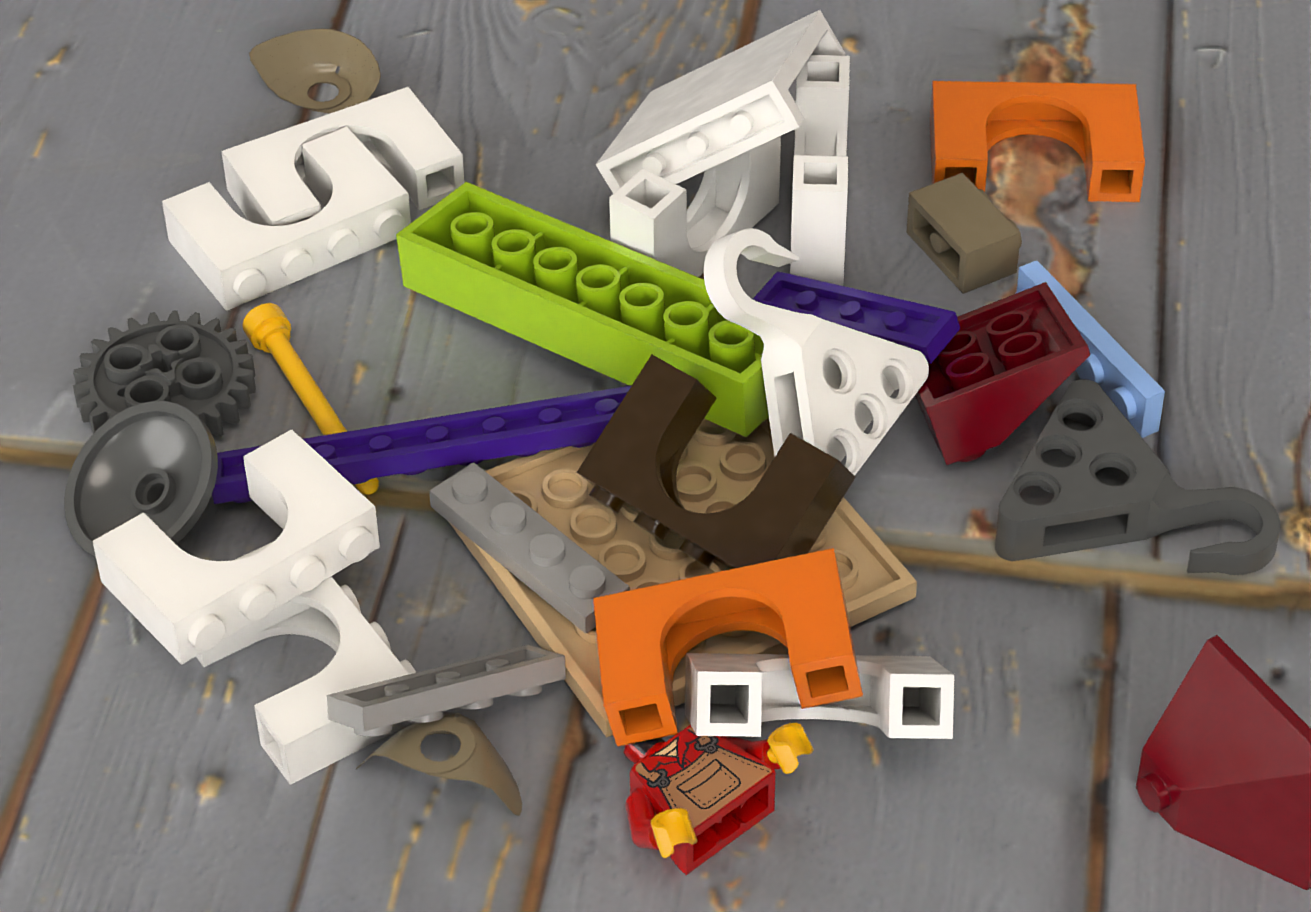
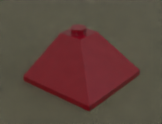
[915,282,1091,465]
[1136,635,1311,891]

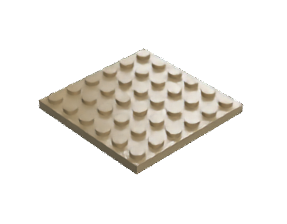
[448,417,917,738]

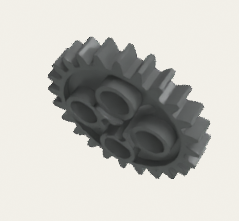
[73,310,256,436]

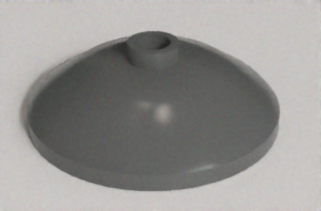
[64,401,218,557]

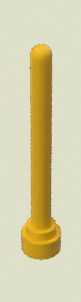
[242,303,379,495]

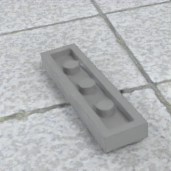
[429,462,630,634]
[327,645,566,737]

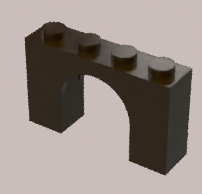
[576,354,856,569]

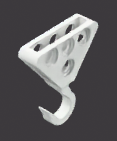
[704,228,929,476]

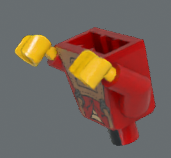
[624,723,814,875]

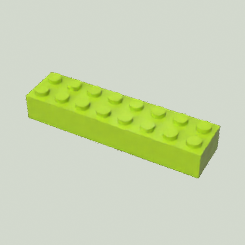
[396,182,769,437]

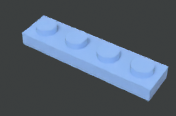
[1015,260,1165,438]

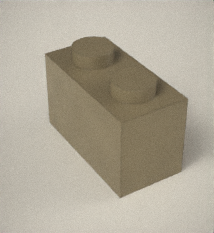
[906,173,1022,294]

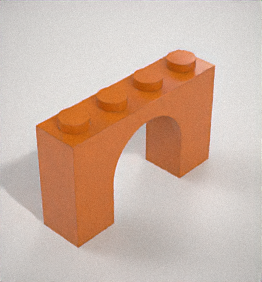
[930,81,1145,202]
[593,548,863,746]

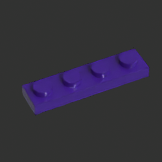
[753,271,960,364]

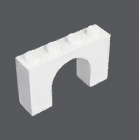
[790,55,850,286]
[222,87,465,226]
[162,126,411,311]
[609,136,781,277]
[93,429,380,665]
[196,541,416,785]
[685,653,954,739]

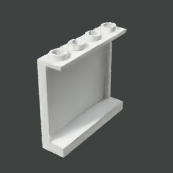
[596,10,845,194]

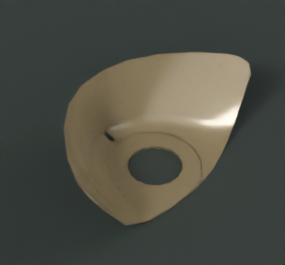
[249,29,381,114]
[356,712,522,816]

